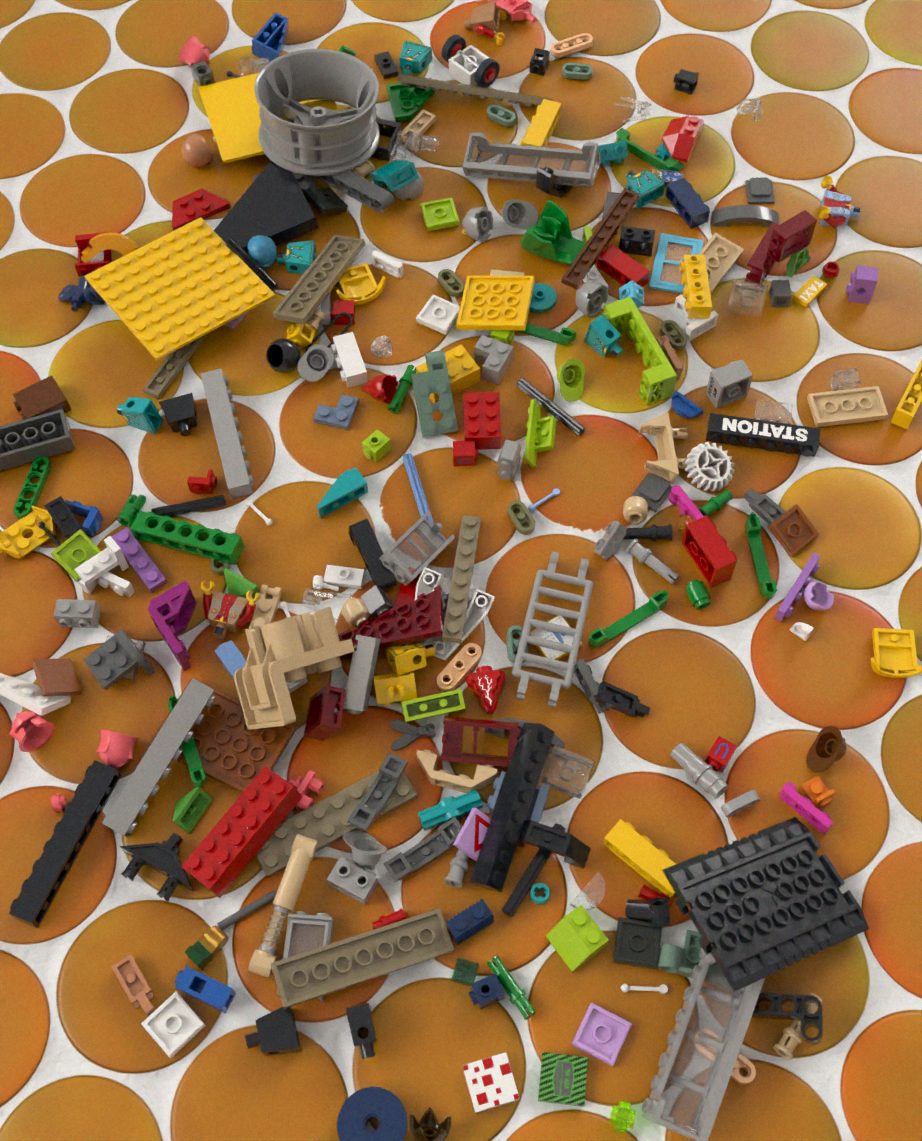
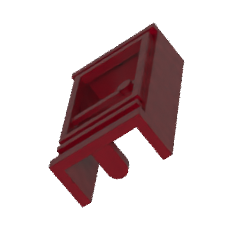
[742,222,779,293]
[440,716,522,767]

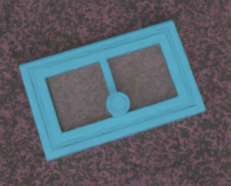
[649,233,704,294]

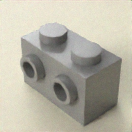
[53,599,101,628]
[327,857,378,906]

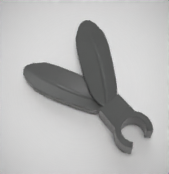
[389,720,436,750]

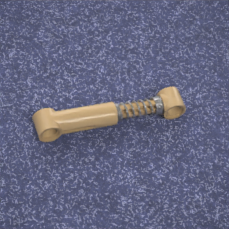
[248,834,318,978]

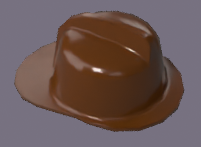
[806,725,847,772]

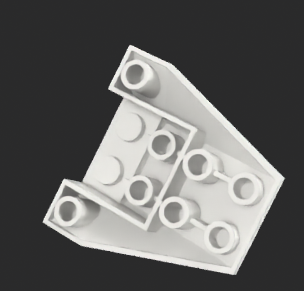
[415,567,495,661]

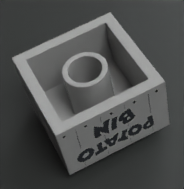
[706,359,753,409]

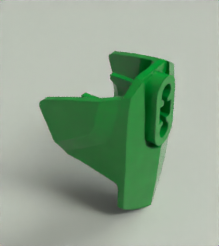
[521,200,584,265]

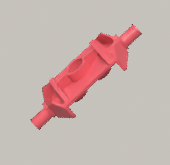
[489,0,537,23]

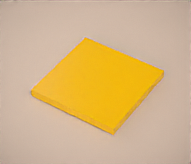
[456,276,535,331]

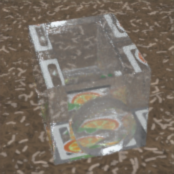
[830,368,861,391]

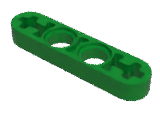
[13,456,51,520]

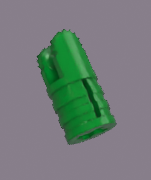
[117,494,146,527]

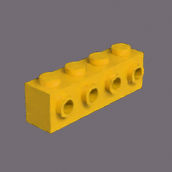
[520,99,561,147]
[679,255,712,319]
[603,819,678,900]

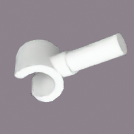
[313,575,339,591]

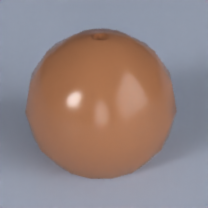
[182,134,213,167]

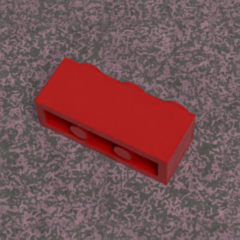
[597,244,650,287]

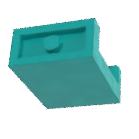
[370,159,419,192]

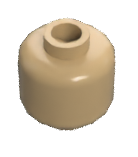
[623,496,648,524]
[341,597,370,627]

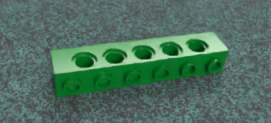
[130,511,245,565]

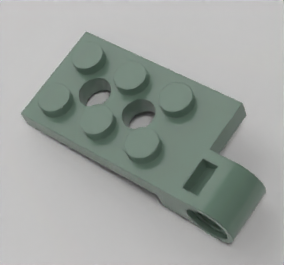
[411,350,458,437]
[658,929,731,988]

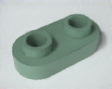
[562,63,593,80]
[487,105,516,127]
[506,625,528,663]

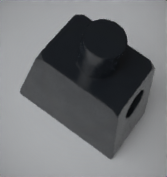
[159,393,198,436]
[346,1003,377,1059]
[245,1007,301,1056]

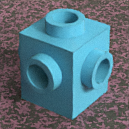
[619,280,644,308]

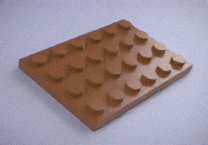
[149,677,296,793]

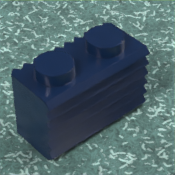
[446,899,494,945]

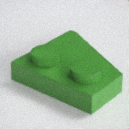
[786,246,811,278]

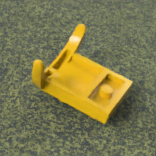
[337,262,386,305]
[871,628,922,678]

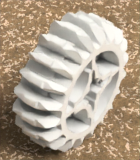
[684,442,735,492]

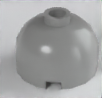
[393,170,424,201]
[462,207,493,241]
[576,281,608,317]

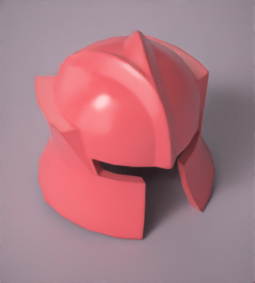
[179,36,210,66]
[9,711,55,752]
[96,729,140,768]

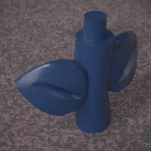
[58,276,105,312]

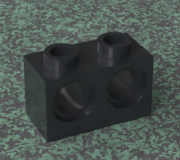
[619,226,655,257]

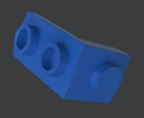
[65,500,104,538]

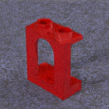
[74,232,113,277]

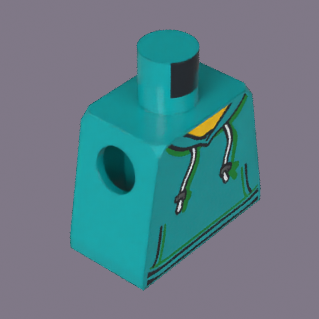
[400,41,432,75]
[626,170,665,209]
[277,240,316,275]
[584,314,624,358]
[117,397,163,434]

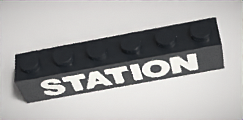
[706,413,820,457]

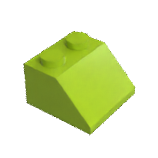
[545,904,609,972]

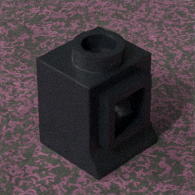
[529,48,550,76]
[673,69,699,95]

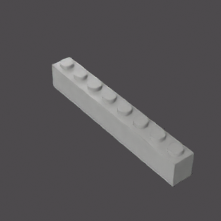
[200,369,254,499]
[102,678,216,836]

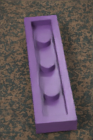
[111,527,167,593]
[774,553,820,622]

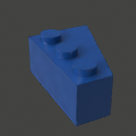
[252,12,288,62]

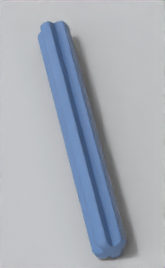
[403,453,434,526]

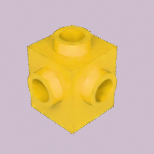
[286,323,316,349]

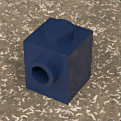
[468,974,504,1010]

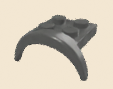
[83,629,154,690]

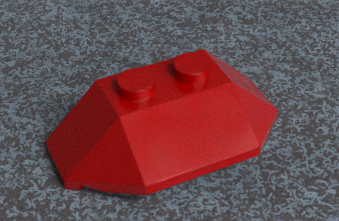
[662,116,705,162]

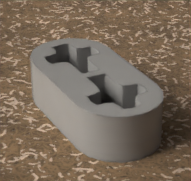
[721,790,761,818]

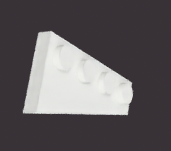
[0,673,71,716]

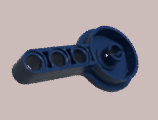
[337,1087,408,1141]

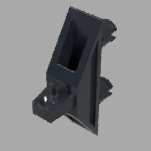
[119,833,194,901]

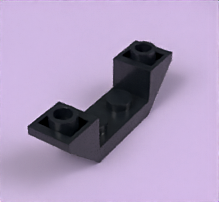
[536,166,573,198]
[517,820,591,869]

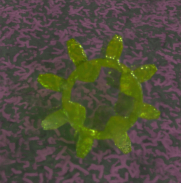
[609,1101,636,1133]

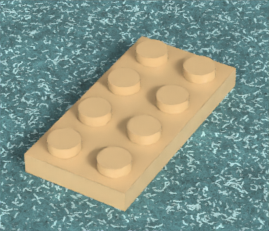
[698,233,744,294]
[807,386,888,427]

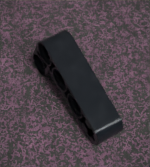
[348,519,397,591]
[731,992,823,1045]

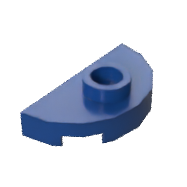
[671,390,704,419]

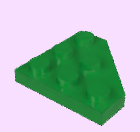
[386,78,435,122]

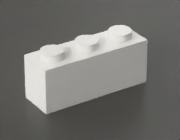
[331,332,368,388]

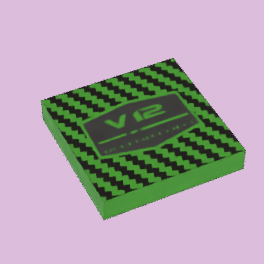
[538,1052,588,1107]

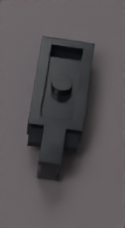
[44,496,82,539]
[596,681,650,718]

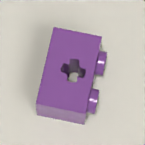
[846,265,878,304]

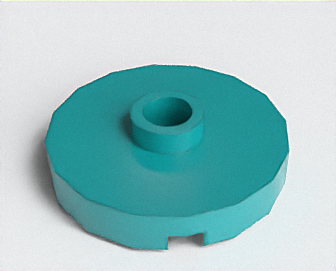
[529,283,557,313]

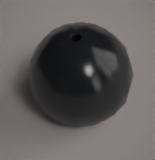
[266,338,301,373]

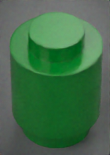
[685,579,711,610]

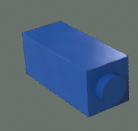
[175,966,236,1014]

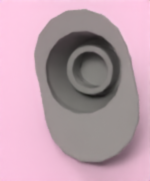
[501,199,538,229]
[297,344,334,382]
[343,830,387,870]

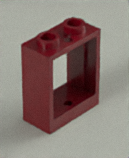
[767,210,817,263]
[304,685,346,741]

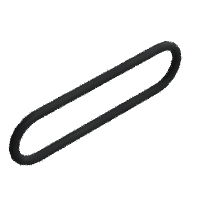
[305,312,353,352]

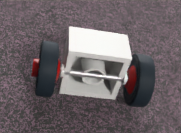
[442,35,500,88]

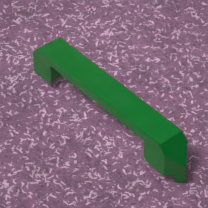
[616,128,684,172]
[514,323,576,346]
[745,512,777,599]
[588,590,668,647]
[168,695,207,787]

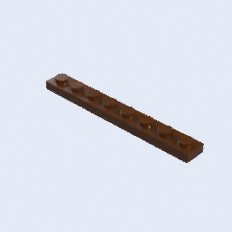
[561,188,639,289]

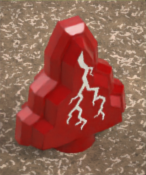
[465,666,505,714]

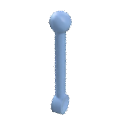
[528,488,560,511]

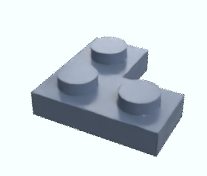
[313,394,359,430]

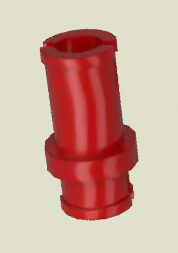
[638,884,673,909]
[372,908,406,929]

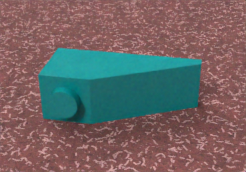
[317,467,368,518]

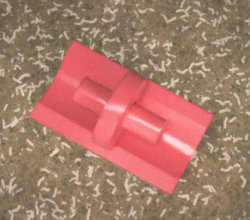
[288,770,324,811]

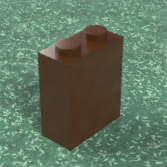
[13,375,71,420]

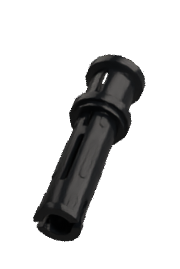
[622,524,673,541]

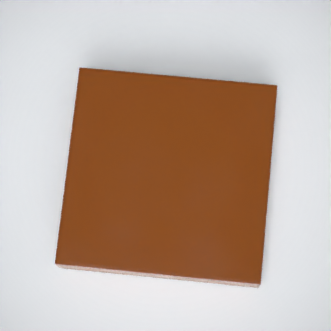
[767,504,819,557]
[32,658,82,696]

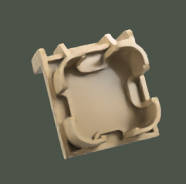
[234,607,354,730]

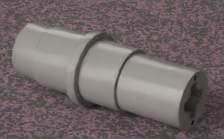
[670,742,728,799]

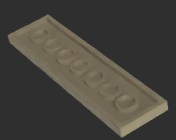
[273,235,365,324]
[256,771,418,878]
[271,908,454,1009]

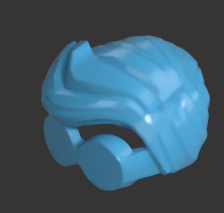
[248,235,277,268]

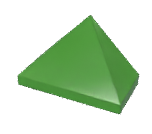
[223,568,259,598]
[173,787,213,834]

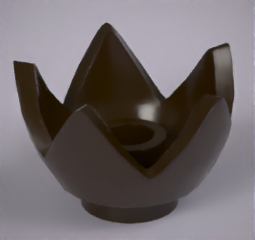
[410,1107,451,1141]

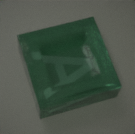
[452,958,479,987]

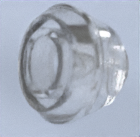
[371,336,393,359]

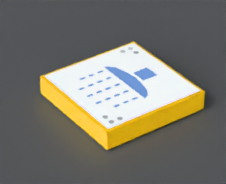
[529,615,583,660]

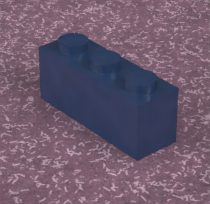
[666,178,710,229]

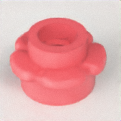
[51,793,67,813]

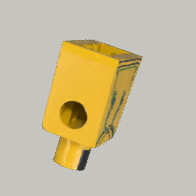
[386,641,435,676]

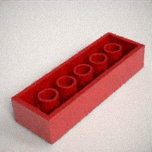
[181,766,303,898]

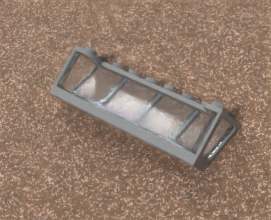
[463,132,601,188]
[642,944,765,1141]

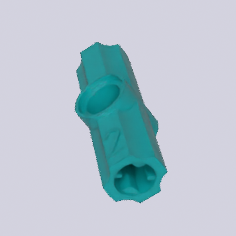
[418,790,483,831]

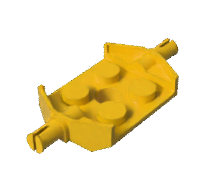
[0,506,56,558]

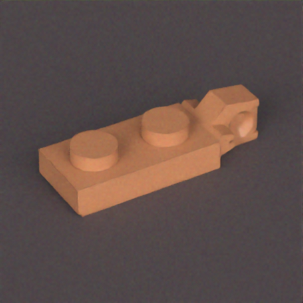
[656,335,683,380]
[111,954,155,1016]

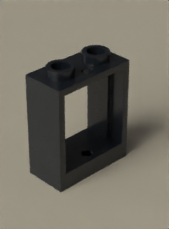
[371,118,401,162]

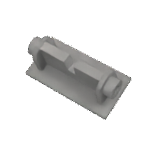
[593,520,628,560]

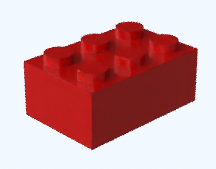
[463,392,501,450]
[682,515,737,588]

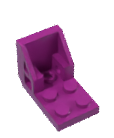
[148,580,197,671]

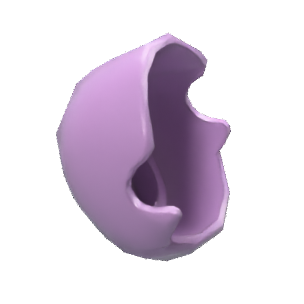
[804,581,834,611]

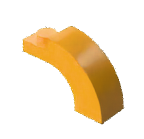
[81,233,138,263]

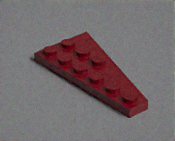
[338,585,443,657]

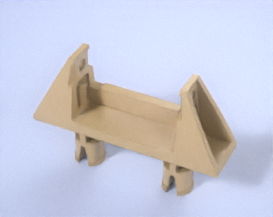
[638,413,688,484]

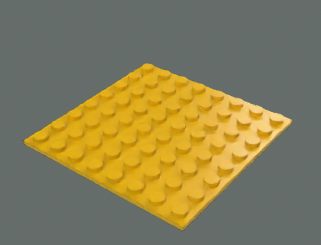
[198,73,338,164]
[84,217,275,361]

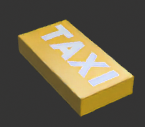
[792,275,827,307]

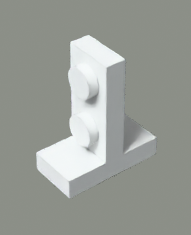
[674,294,718,341]
[75,536,129,586]
[79,572,135,597]

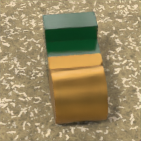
[184,925,229,970]

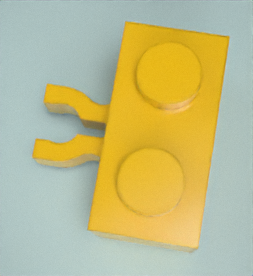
[374,671,417,706]

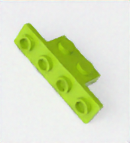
[524,399,556,468]

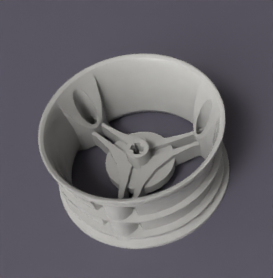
[254,49,379,176]

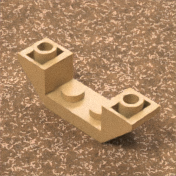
[416,750,498,793]

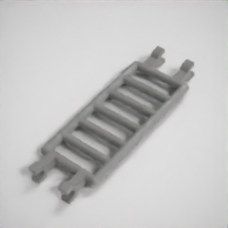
[512,551,593,708]

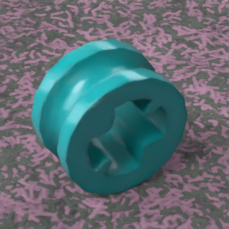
[530,883,550,905]

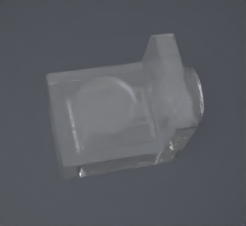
[736,98,764,121]

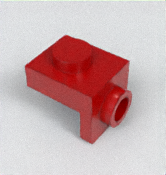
[187,469,217,494]

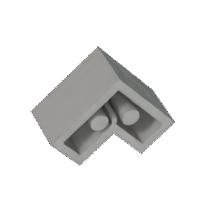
[474,335,514,385]

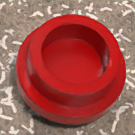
[822,261,840,278]

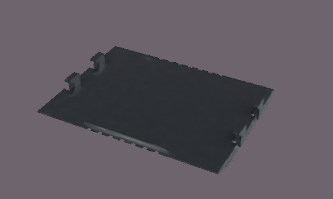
[662,817,869,992]

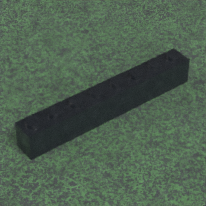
[470,723,555,892]
[9,760,121,928]

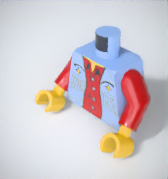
[818,175,860,227]

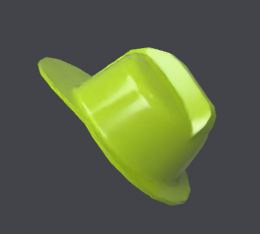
[557,358,585,402]

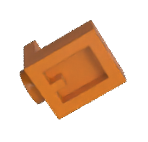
[800,776,835,808]

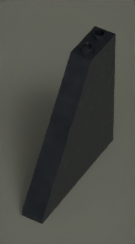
[214,161,319,253]

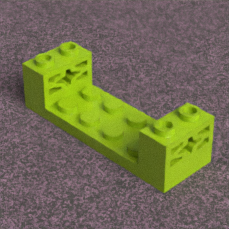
[603,297,677,405]

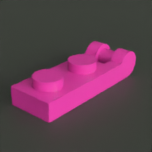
[669,485,704,523]
[779,783,833,834]

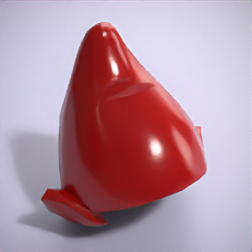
[362,375,398,404]

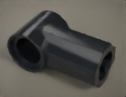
[625,897,671,927]

